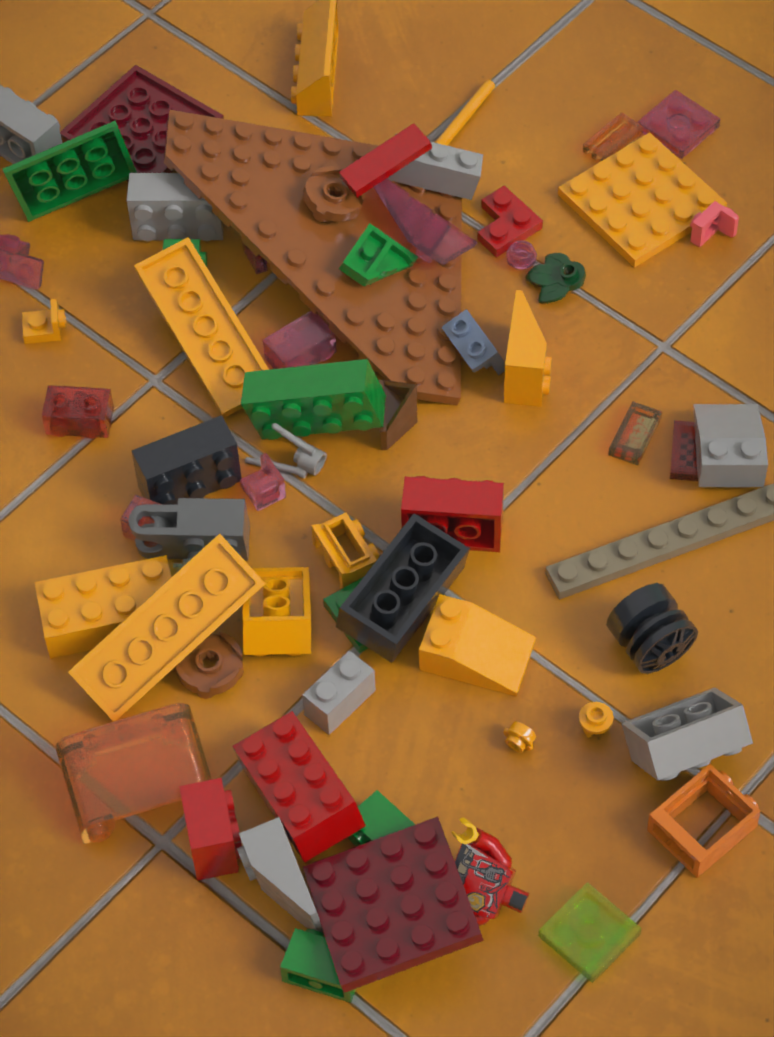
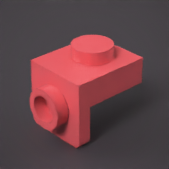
[690,201,739,247]

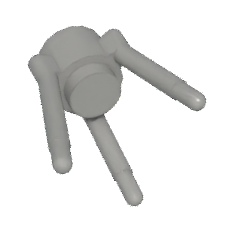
[245,423,327,479]

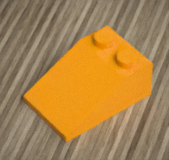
[504,290,552,407]
[243,567,311,657]
[419,594,536,697]

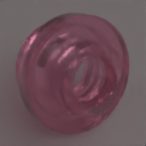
[506,240,537,269]

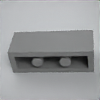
[387,133,483,200]

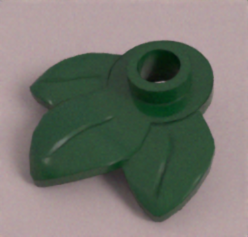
[525,253,586,304]

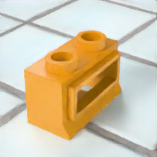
[311,512,380,589]

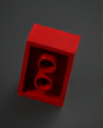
[401,476,504,552]

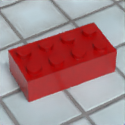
[232,711,366,863]

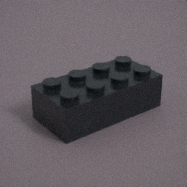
[336,514,470,663]

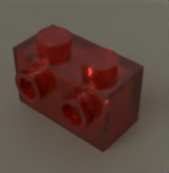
[42,385,114,439]

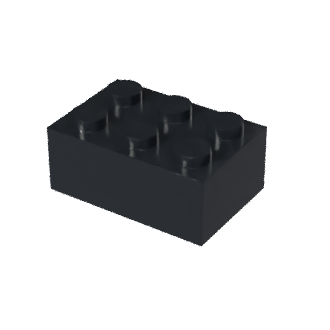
[131,415,242,505]

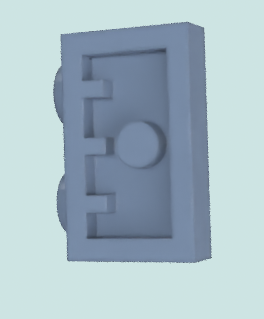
[442,309,505,376]

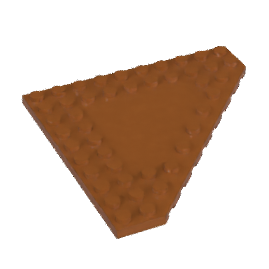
[164,110,462,405]

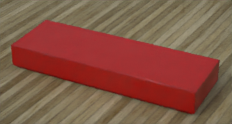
[339,123,432,198]

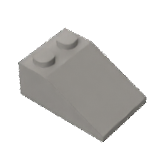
[693,404,768,487]
[237,817,324,934]

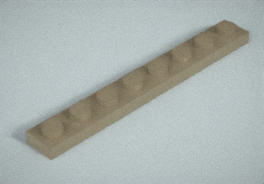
[545,483,774,600]

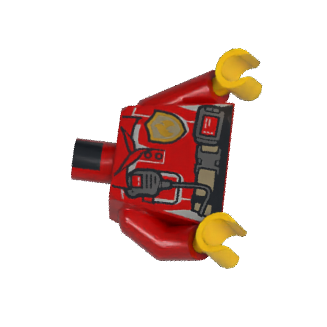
[451,817,529,926]

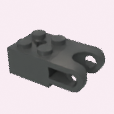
[128,498,250,561]

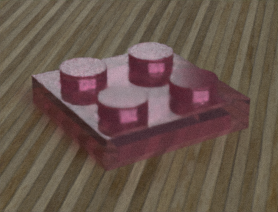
[637,90,720,159]

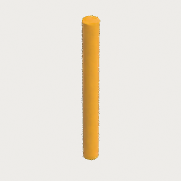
[435,79,495,146]

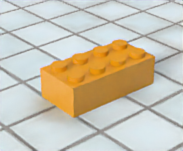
[35,555,171,659]

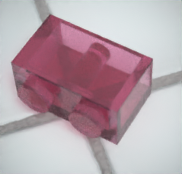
[263,311,337,369]

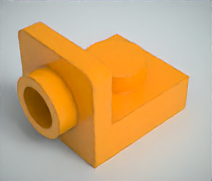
[22,298,66,344]

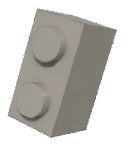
[302,650,376,735]

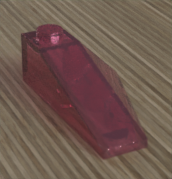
[374,178,477,265]

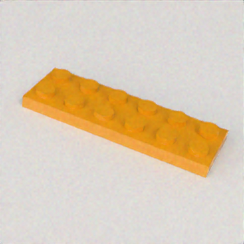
[134,237,269,418]
[68,534,266,722]

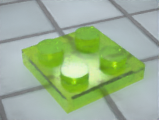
[538,882,642,983]

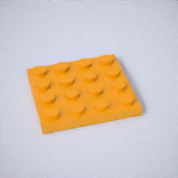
[558,132,727,268]

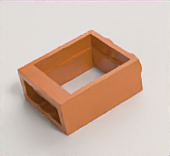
[647,764,761,878]

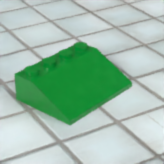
[3,121,137,222]

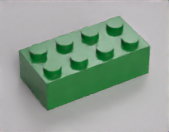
[241,359,386,440]

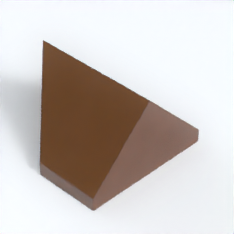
[379,380,418,450]

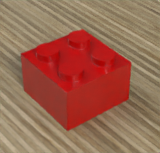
[179,778,242,881]

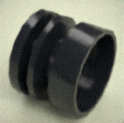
[606,583,698,674]

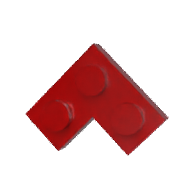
[477,185,543,258]

